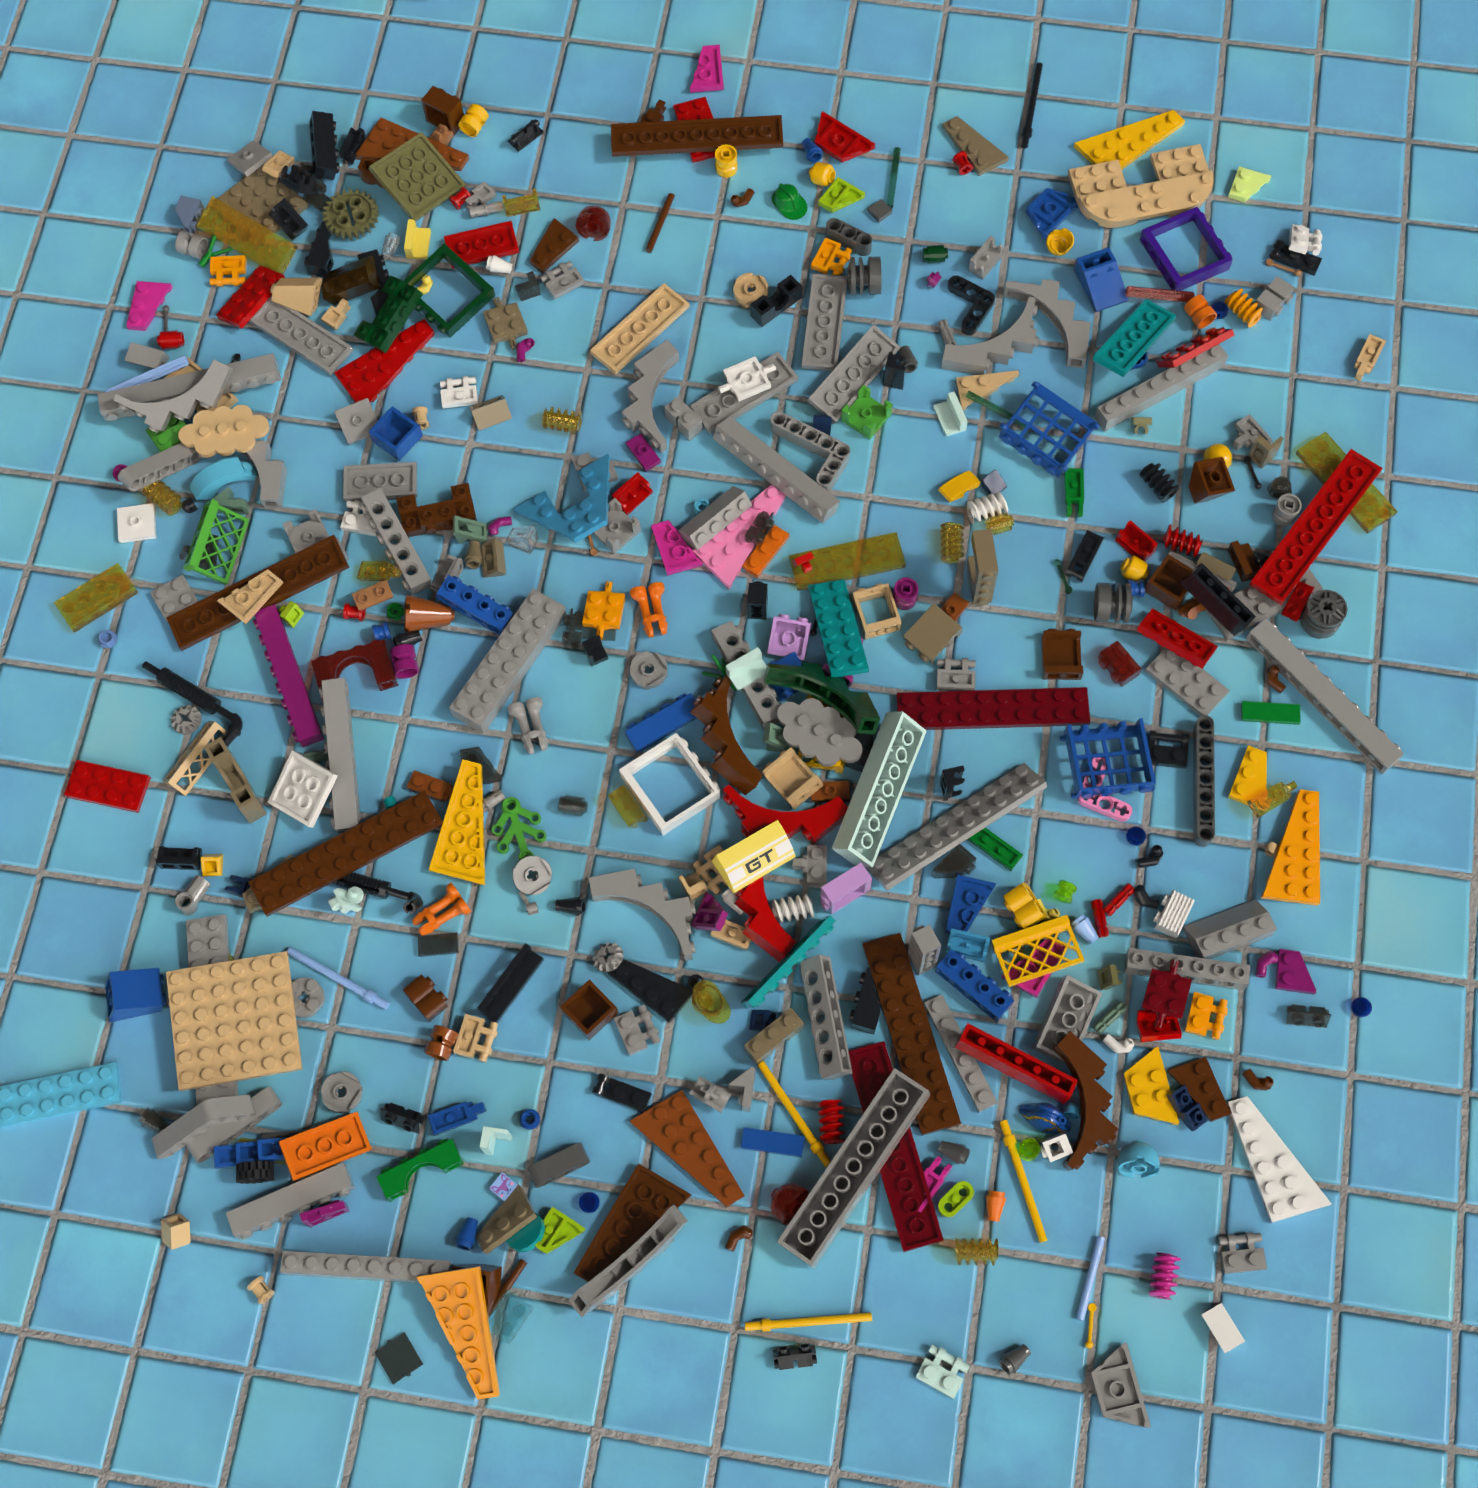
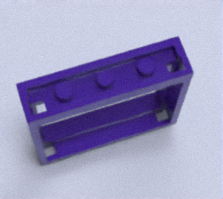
[1140,207,1233,294]

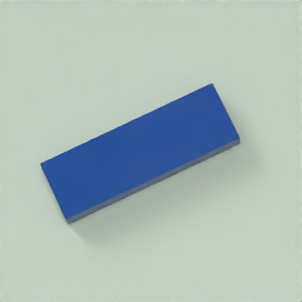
[741,1127,805,1158]

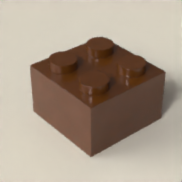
[421,86,464,136]
[1145,554,1193,611]
[560,979,618,1041]

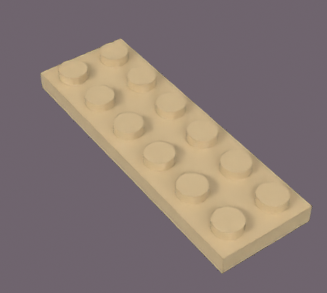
[590,283,690,375]

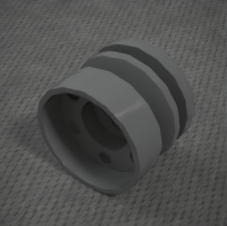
[847,256,882,295]
[1094,583,1133,623]
[1300,590,1348,639]

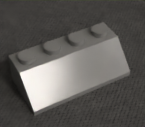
[1183,899,1277,959]

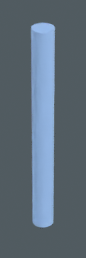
[1076,1236,1105,1321]

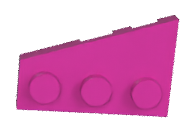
[690,45,724,93]
[1002,939,1065,998]

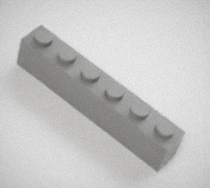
[226,1163,355,1240]

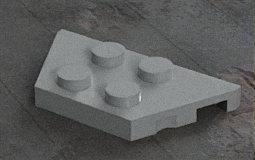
[1090,1343,1151,1428]

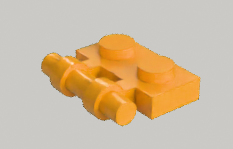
[811,238,852,276]
[210,255,247,287]
[1184,992,1228,1040]

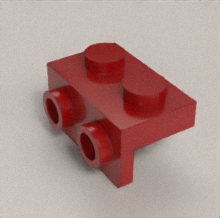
[1136,1009,1182,1042]

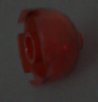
[576,205,611,241]
[770,1183,810,1226]

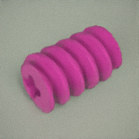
[1148,1252,1181,1300]

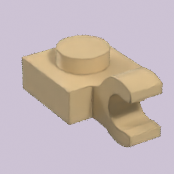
[321,299,351,330]

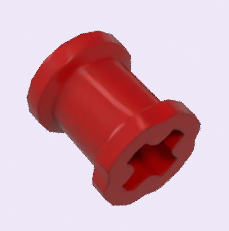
[952,151,973,175]
[449,187,471,210]
[343,603,366,621]

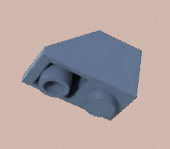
[175,196,205,234]

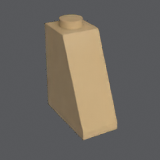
[271,277,322,316]

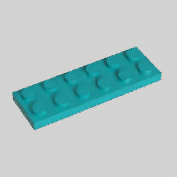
[1092,299,1177,377]
[808,579,869,677]
[740,915,836,1008]

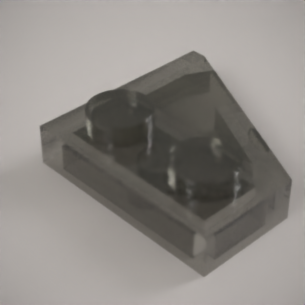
[460,746,502,785]

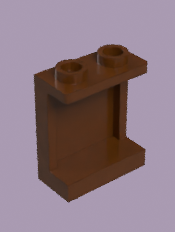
[1041,629,1083,680]

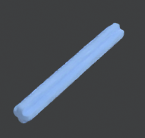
[106,356,189,392]

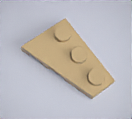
[217,569,283,624]

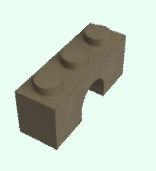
[744,1008,804,1065]

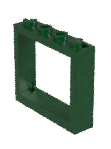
[404,243,495,338]

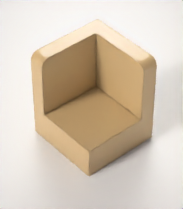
[679,872,708,901]
[161,1213,191,1250]

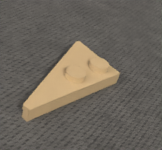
[956,370,1019,411]

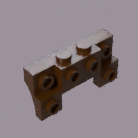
[397,483,477,538]

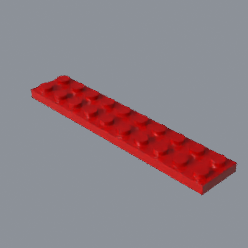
[1249,449,1383,605]

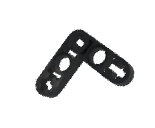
[948,276,995,336]

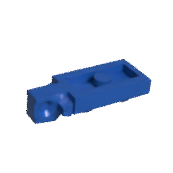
[428,1101,486,1136]

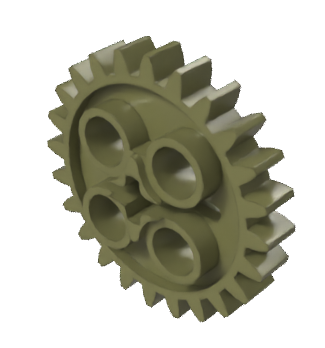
[322,189,379,241]

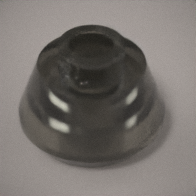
[1267,476,1292,500]

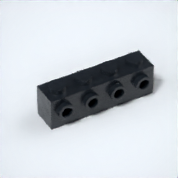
[309,111,339,180]
[1180,563,1256,636]

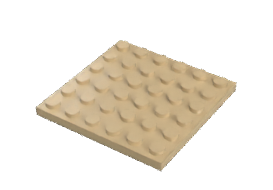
[166,951,303,1091]

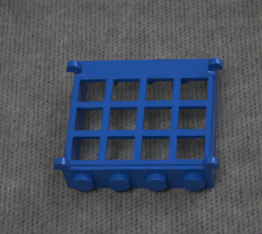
[999,381,1100,478]
[1060,718,1156,799]

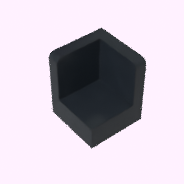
[582,635,608,667]

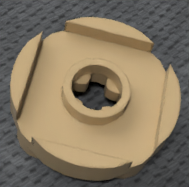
[733,273,768,308]

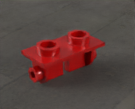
[1281,581,1315,622]

